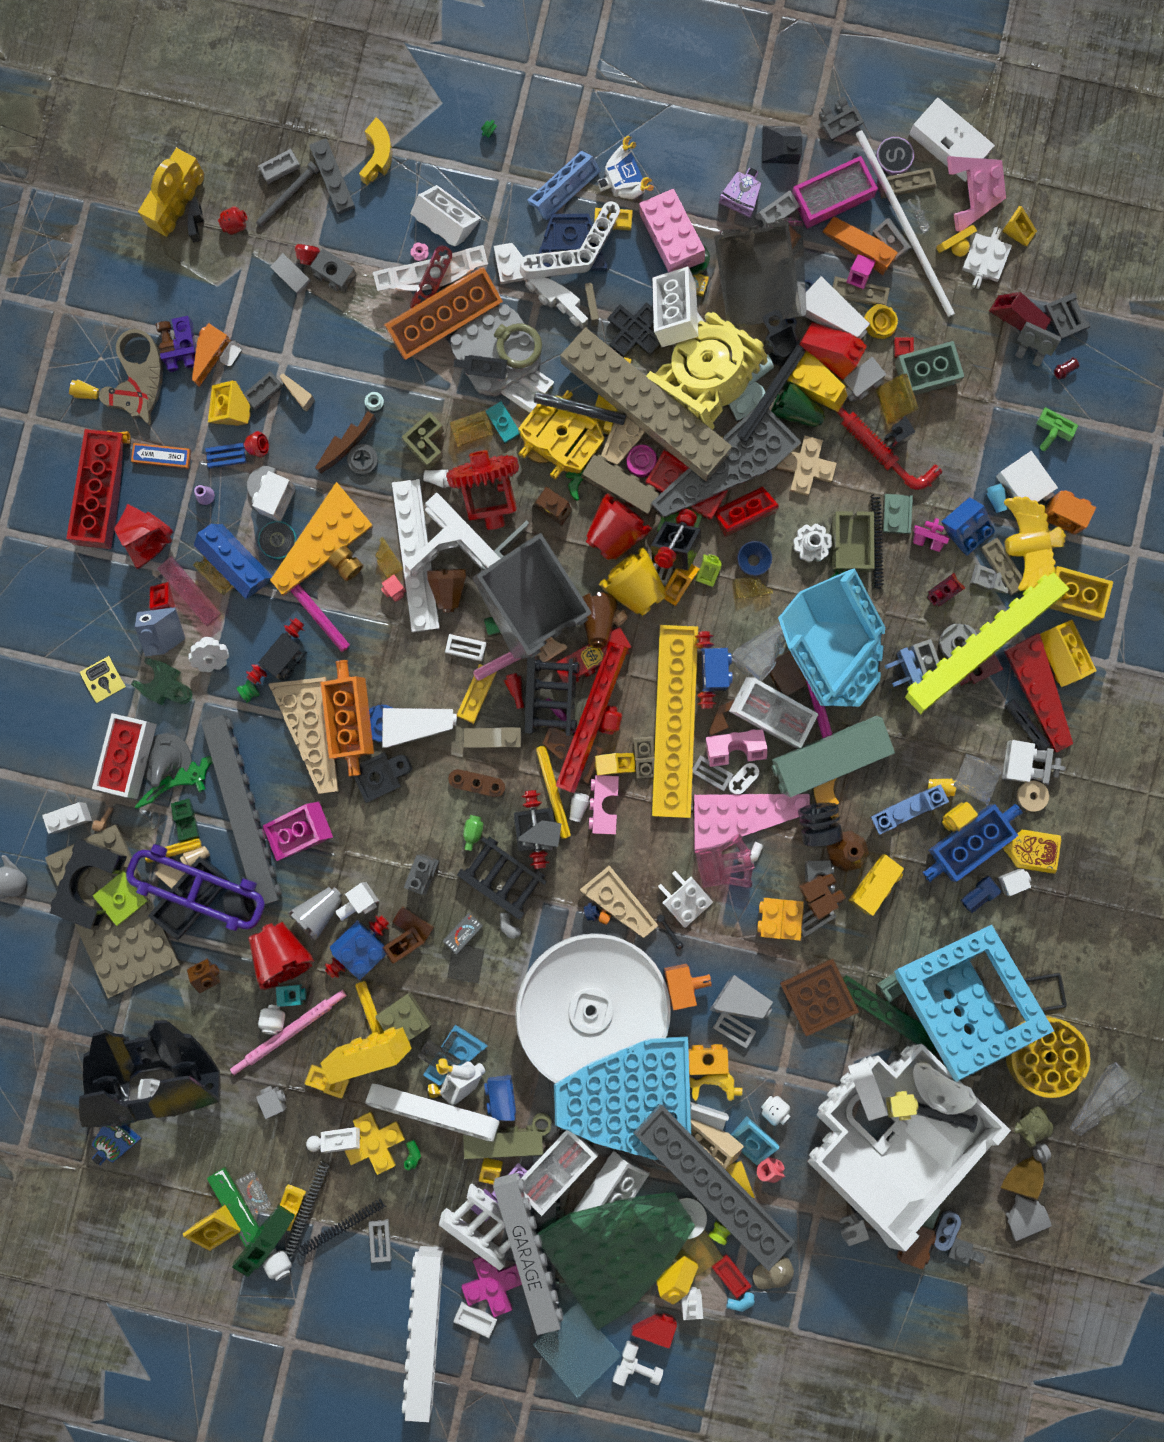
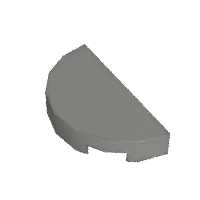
[247,466,276,498]

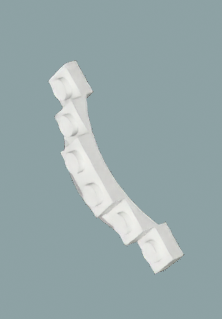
[373,245,488,291]

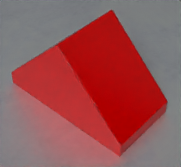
[150,582,175,610]

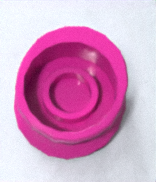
[626,445,658,477]

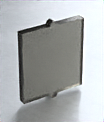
[447,945,485,983]

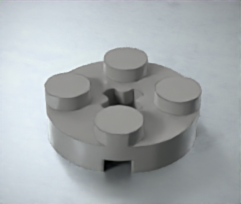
[938,624,977,659]

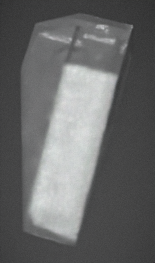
[732,622,786,682]
[1070,1062,1145,1136]

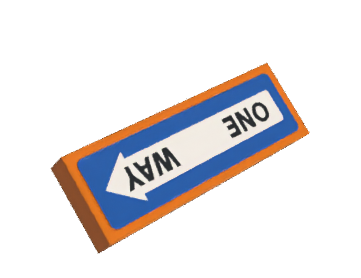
[131,443,191,469]

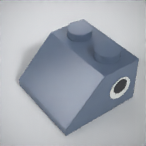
[135,607,185,656]

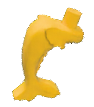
[689,1073,742,1101]

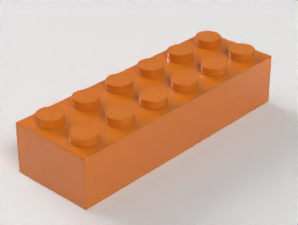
[384,267,503,360]

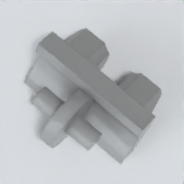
[1032,748,1066,785]

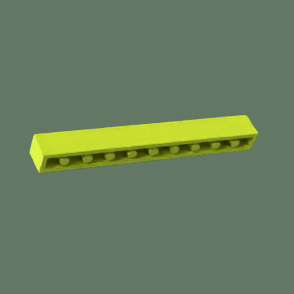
[905,572,1069,714]

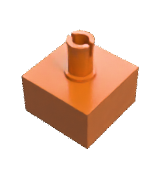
[664,964,712,1010]

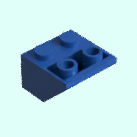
[941,497,995,555]

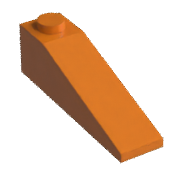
[823,217,898,275]

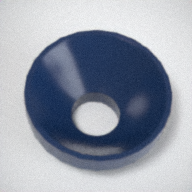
[737,541,772,576]

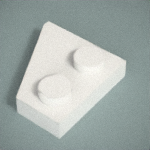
[494,243,531,284]

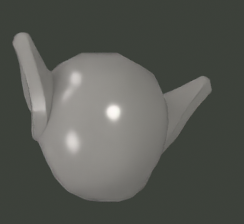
[0,855,27,899]

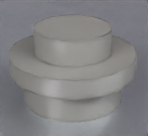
[1033,1143,1051,1164]

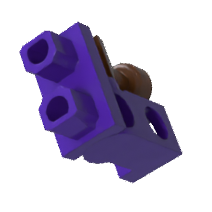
[155,316,197,372]

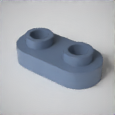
[934,1211,961,1251]

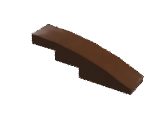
[315,411,376,474]

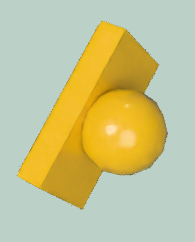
[936,225,977,257]

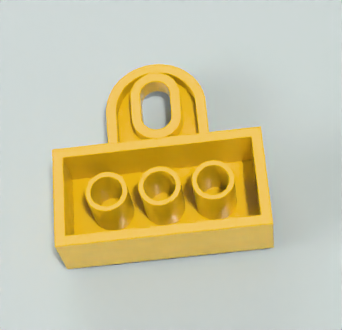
[138,147,204,237]

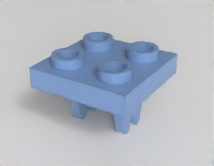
[885,648,923,687]

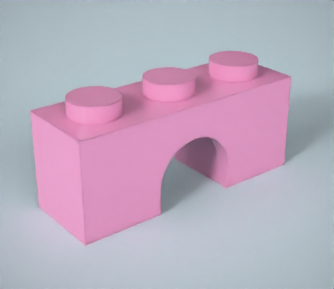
[706,729,767,767]
[589,775,619,835]

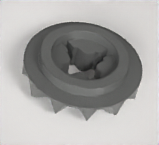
[347,444,378,475]

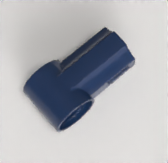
[960,876,1001,913]

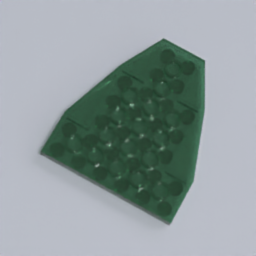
[536,1192,696,1330]

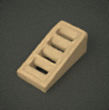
[280,374,315,412]

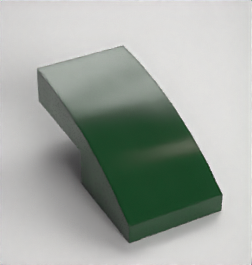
[171,798,200,843]

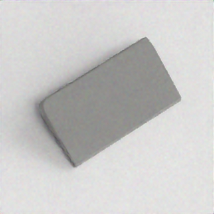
[873,218,913,260]

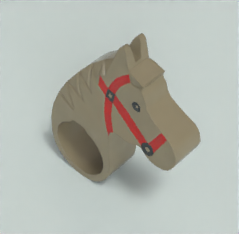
[99,329,163,425]

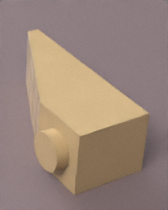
[691,1118,744,1170]

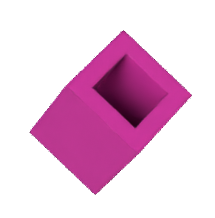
[846,254,876,289]

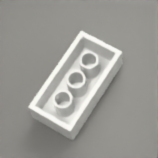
[653,267,698,347]

